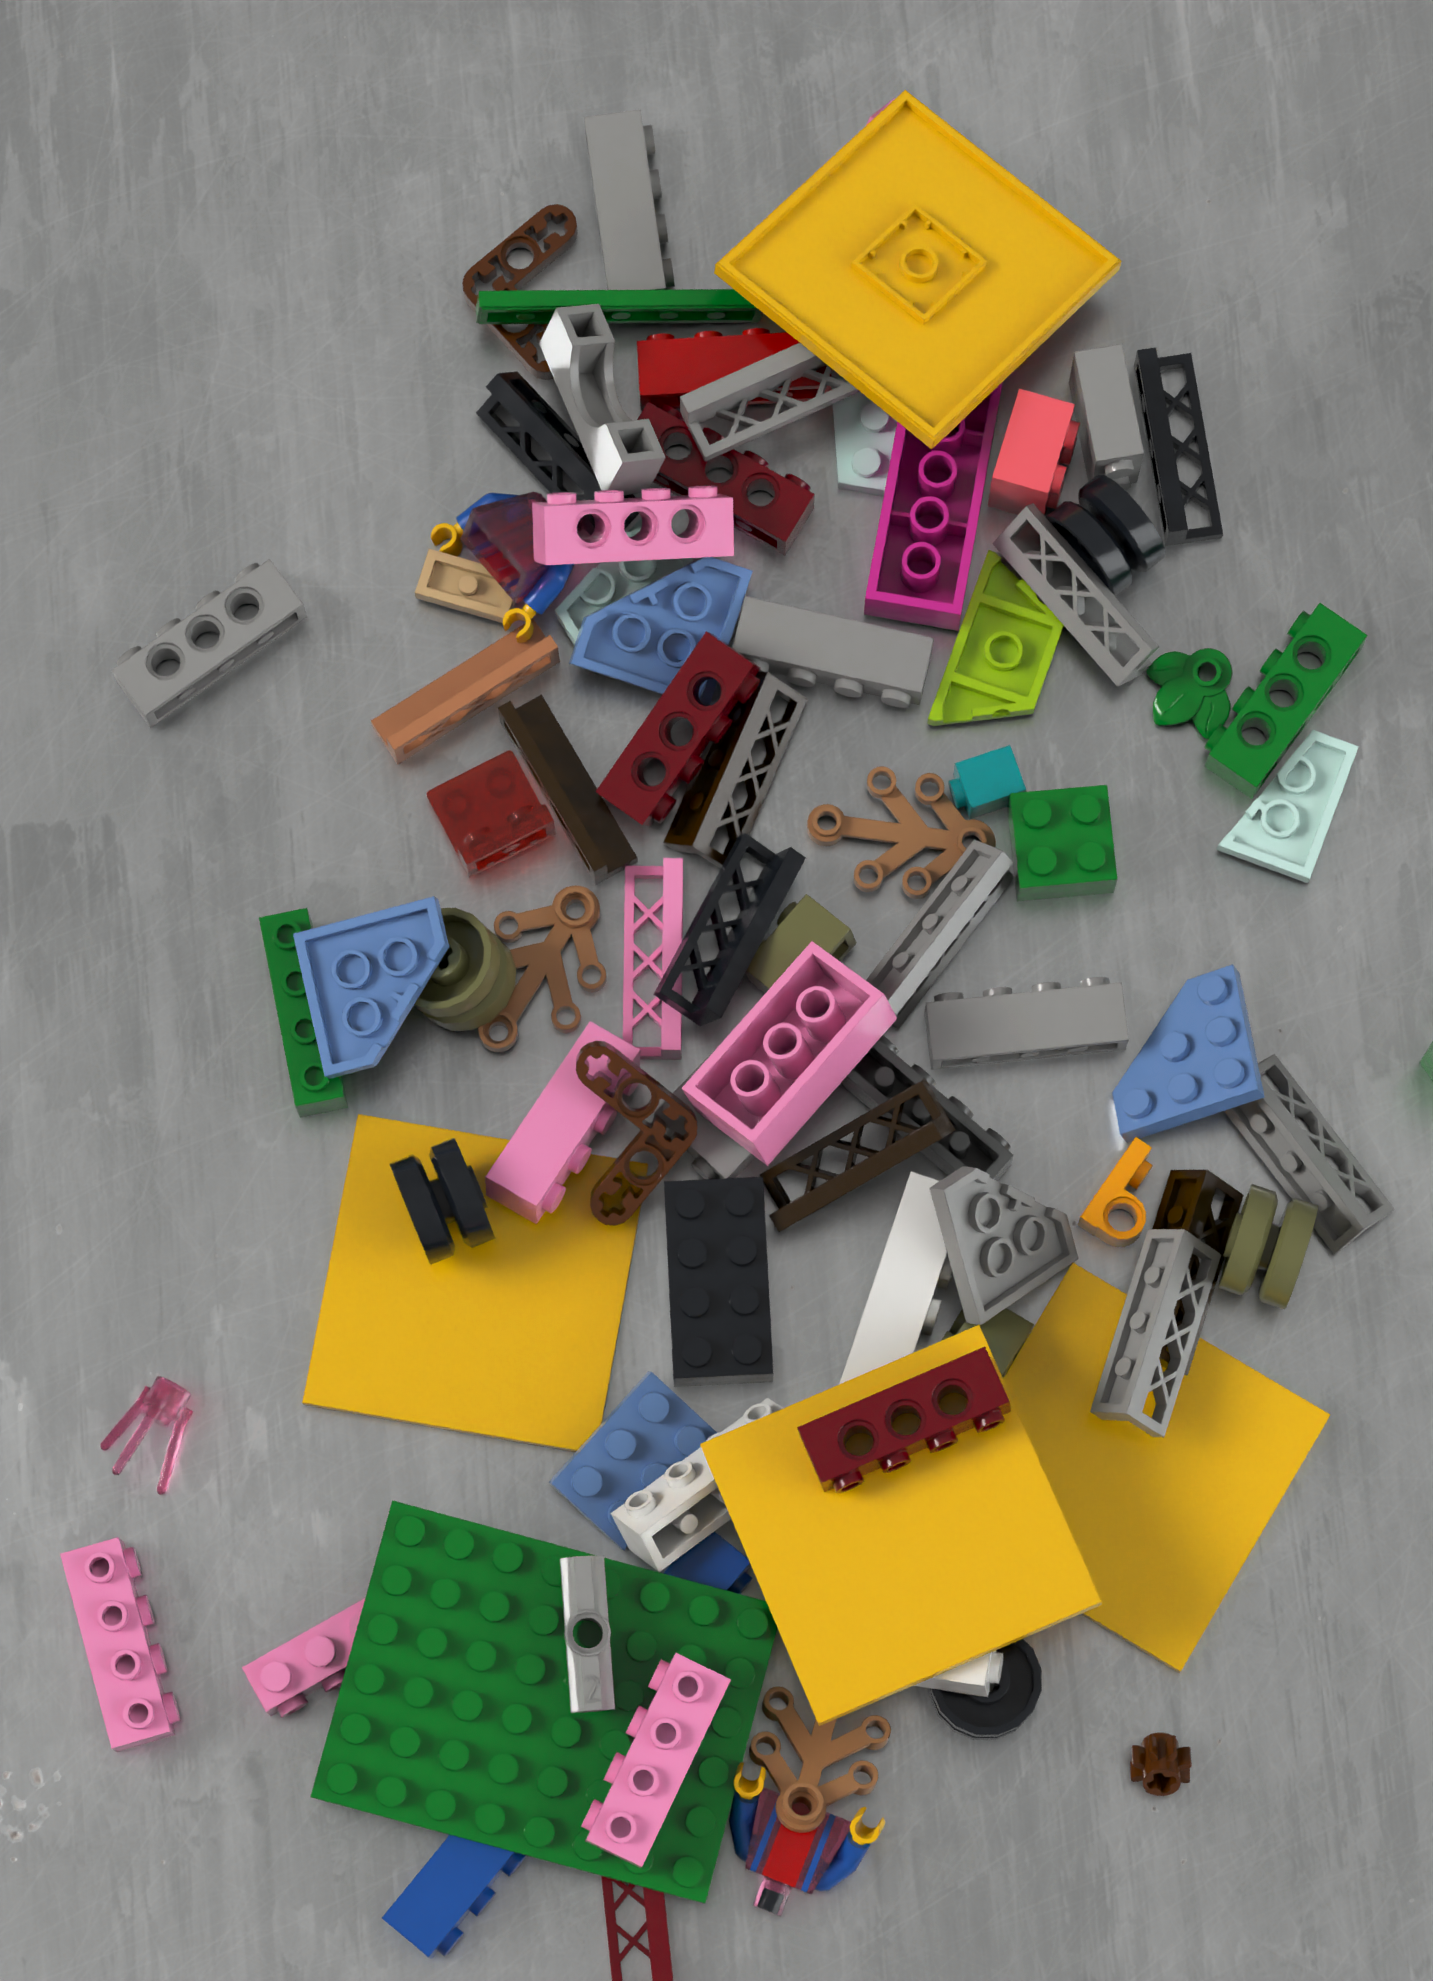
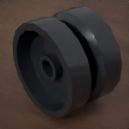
[1046,475,1166,597]
[390,1138,495,1265]
[930,1639,1042,1740]

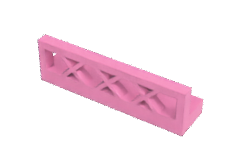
[623,858,684,1060]

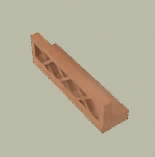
[371,619,560,765]

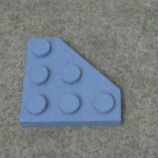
[569,557,753,706]
[293,896,449,1079]
[1112,964,1265,1143]

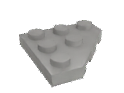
[929,1166,1079,1325]

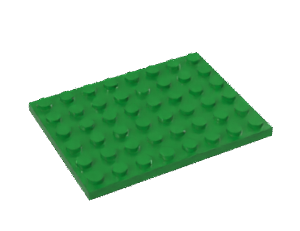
[310,1500,777,1904]

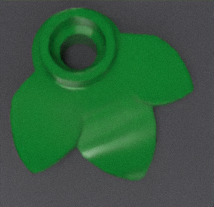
[1146,648,1233,740]

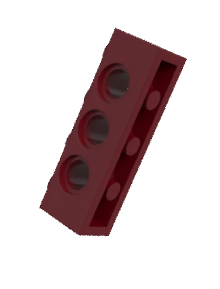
[637,402,815,556]
[595,631,761,827]
[797,1347,1011,1493]

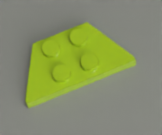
[927,550,1064,726]

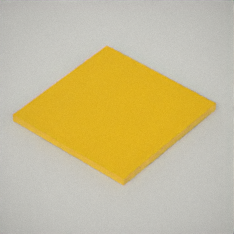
[714,90,1122,449]
[302,1114,649,1452]
[1003,1262,1330,1673]
[700,1325,1102,1726]

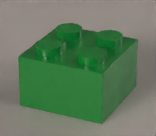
[1007,785,1117,902]

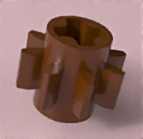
[1130,1733,1192,1796]

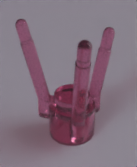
[100,1376,193,1495]

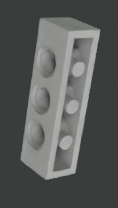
[112,559,307,728]

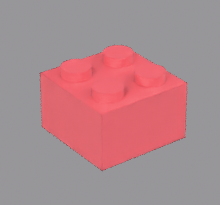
[988,388,1080,516]

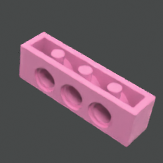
[532,486,734,565]

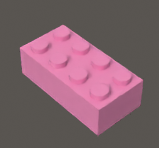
[682,941,897,1166]

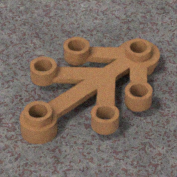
[807,766,996,899]
[478,885,607,1052]
[749,1686,891,1833]

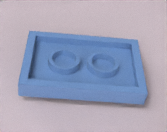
[549,1371,717,1550]

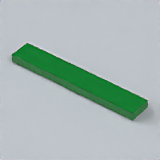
[476,289,763,324]

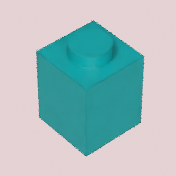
[948,745,1026,820]

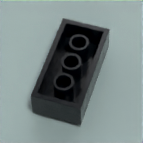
[664,1177,773,1387]

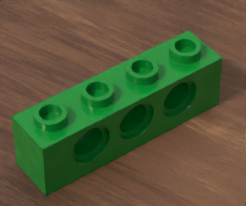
[1204,603,1368,799]
[259,908,348,1118]

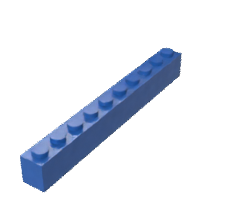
[382,1531,753,1959]

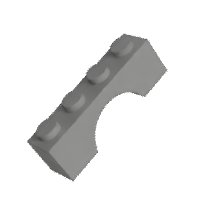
[539,304,666,495]

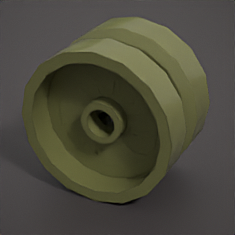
[414,908,516,1031]
[1218,1184,1318,1310]

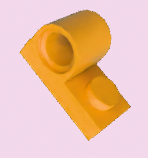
[1077,1137,1153,1247]

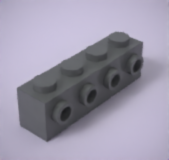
[840,1036,1013,1181]

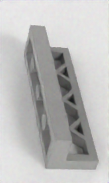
[680,343,860,462]
[992,503,1159,687]
[866,839,1015,1029]
[1224,1054,1395,1254]
[1090,1229,1221,1438]

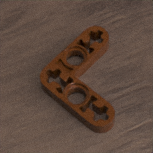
[462,204,578,380]
[576,1041,698,1226]

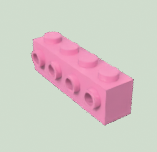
[485,1021,641,1224]
[60,1537,180,1752]
[242,1598,365,1718]
[581,1653,731,1868]

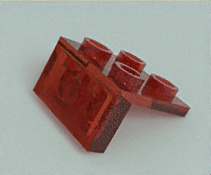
[427,750,556,878]

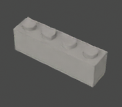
[584,110,675,290]
[732,596,934,708]
[924,977,1129,1070]

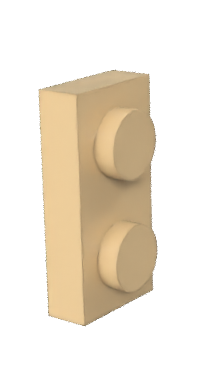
[415,549,521,623]

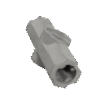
[560,1555,615,1713]

